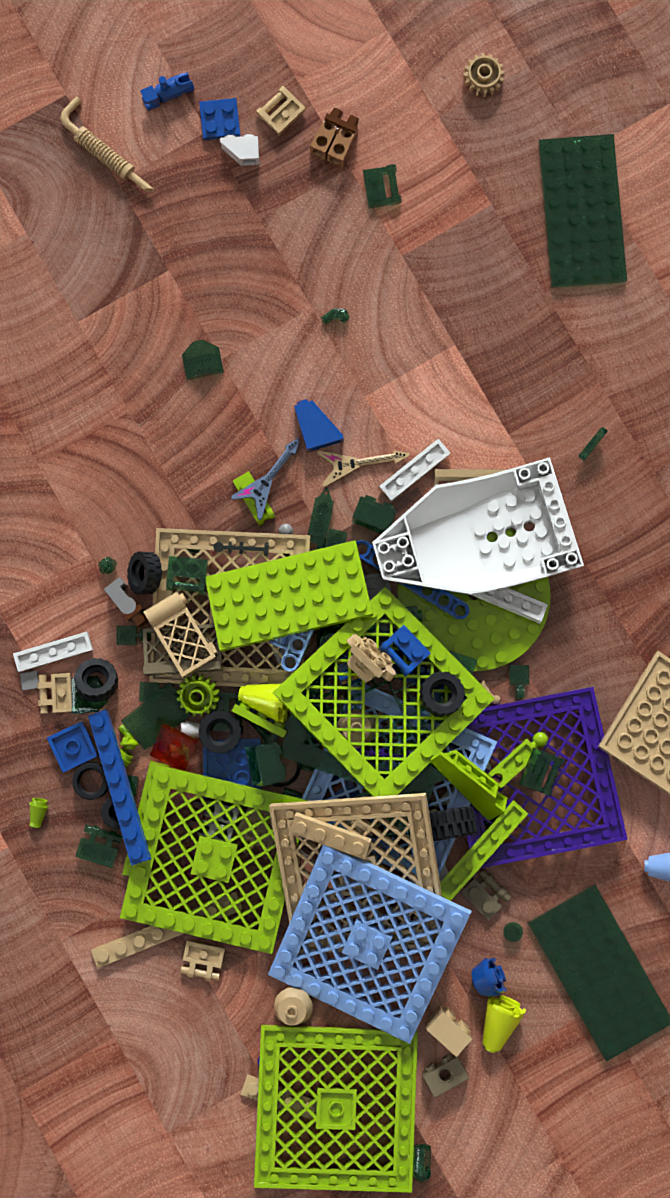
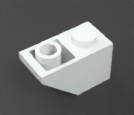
[220,134,260,166]

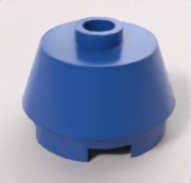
[471,957,507,996]

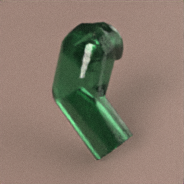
[320,308,350,325]

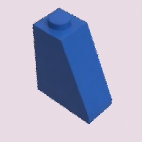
[294,399,344,452]

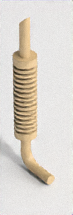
[61,96,155,192]

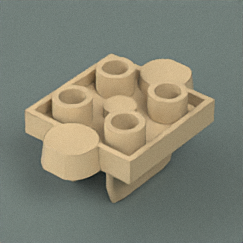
[347,634,396,682]

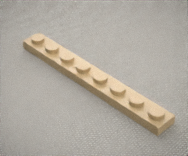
[91,891,243,968]

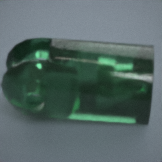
[413,1144,431,1182]

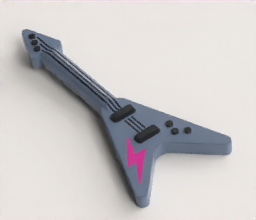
[231,439,299,520]

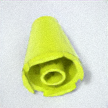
[482,995,526,1053]

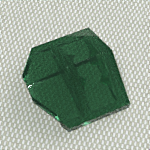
[182,340,224,380]
[72,676,108,714]

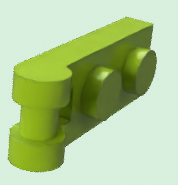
[233,471,276,527]

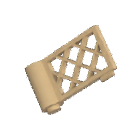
[144,592,217,677]

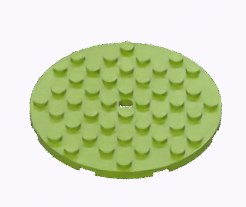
[397,528,551,672]

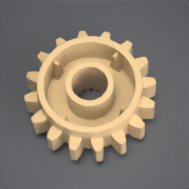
[463,53,505,97]

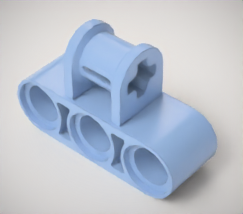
[269,629,316,672]

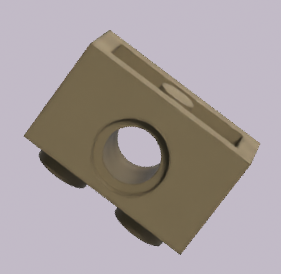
[422,1053,469,1097]

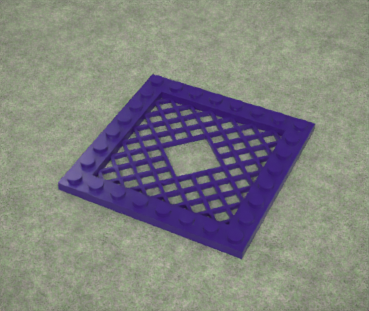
[443,687,628,868]

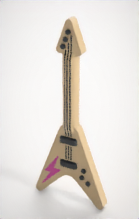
[317,451,410,487]

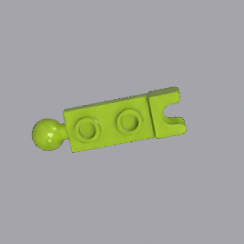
[487,732,548,789]

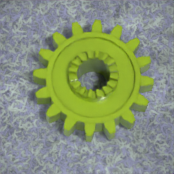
[177,673,220,717]

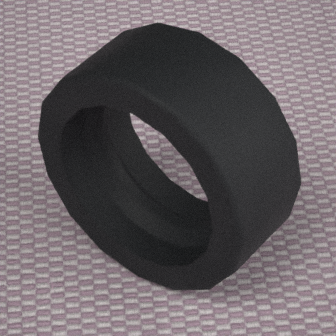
[72,763,109,800]

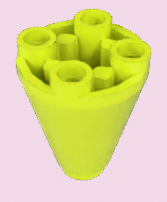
[238,683,288,723]

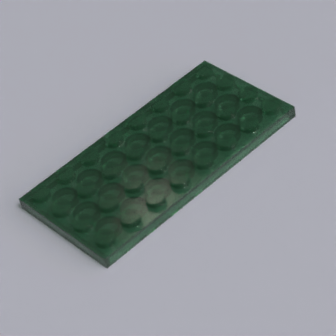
[538,134,627,288]
[527,884,670,1062]

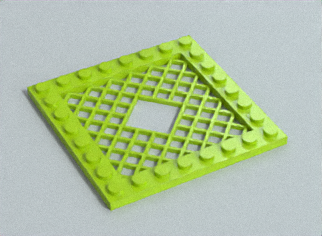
[273,587,495,797]

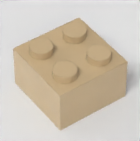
[425,1005,472,1057]

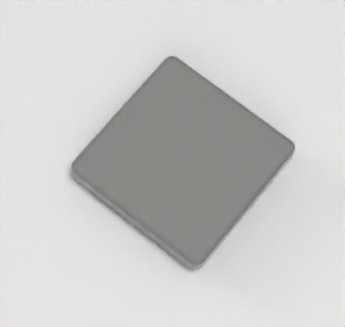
[20,671,39,690]

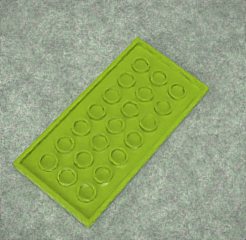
[205,540,373,652]

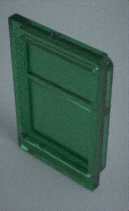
[121,682,192,750]

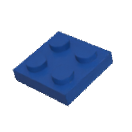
[199,98,241,141]
[47,721,99,773]

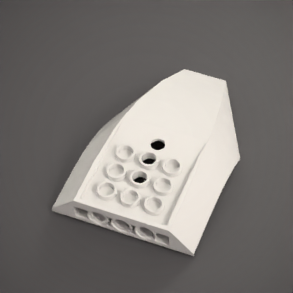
[372,457,584,594]

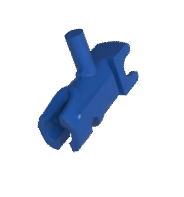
[140,72,195,111]

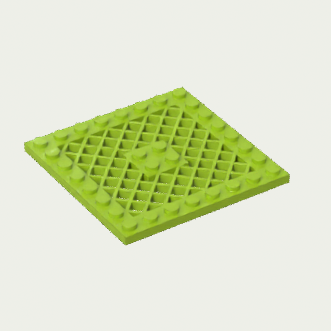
[120,764,308,954]
[254,1025,418,1193]

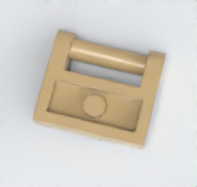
[256,86,306,135]

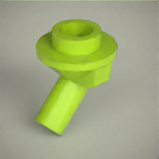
[118,724,139,750]

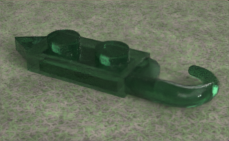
[308,488,334,550]

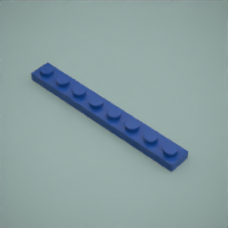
[88,709,151,865]

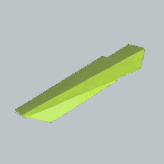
[430,750,508,820]

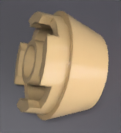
[337,709,375,748]
[274,987,313,1026]

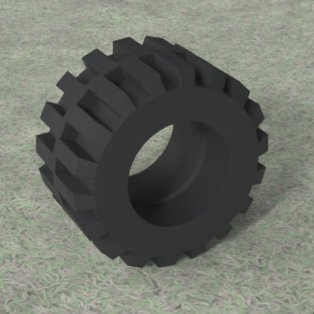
[429,806,477,841]

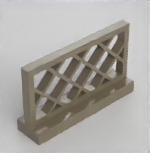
[143,624,223,676]

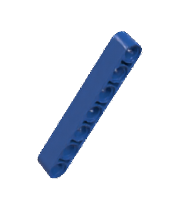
[356,540,469,620]

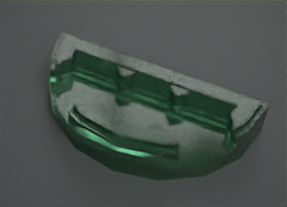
[579,427,608,461]

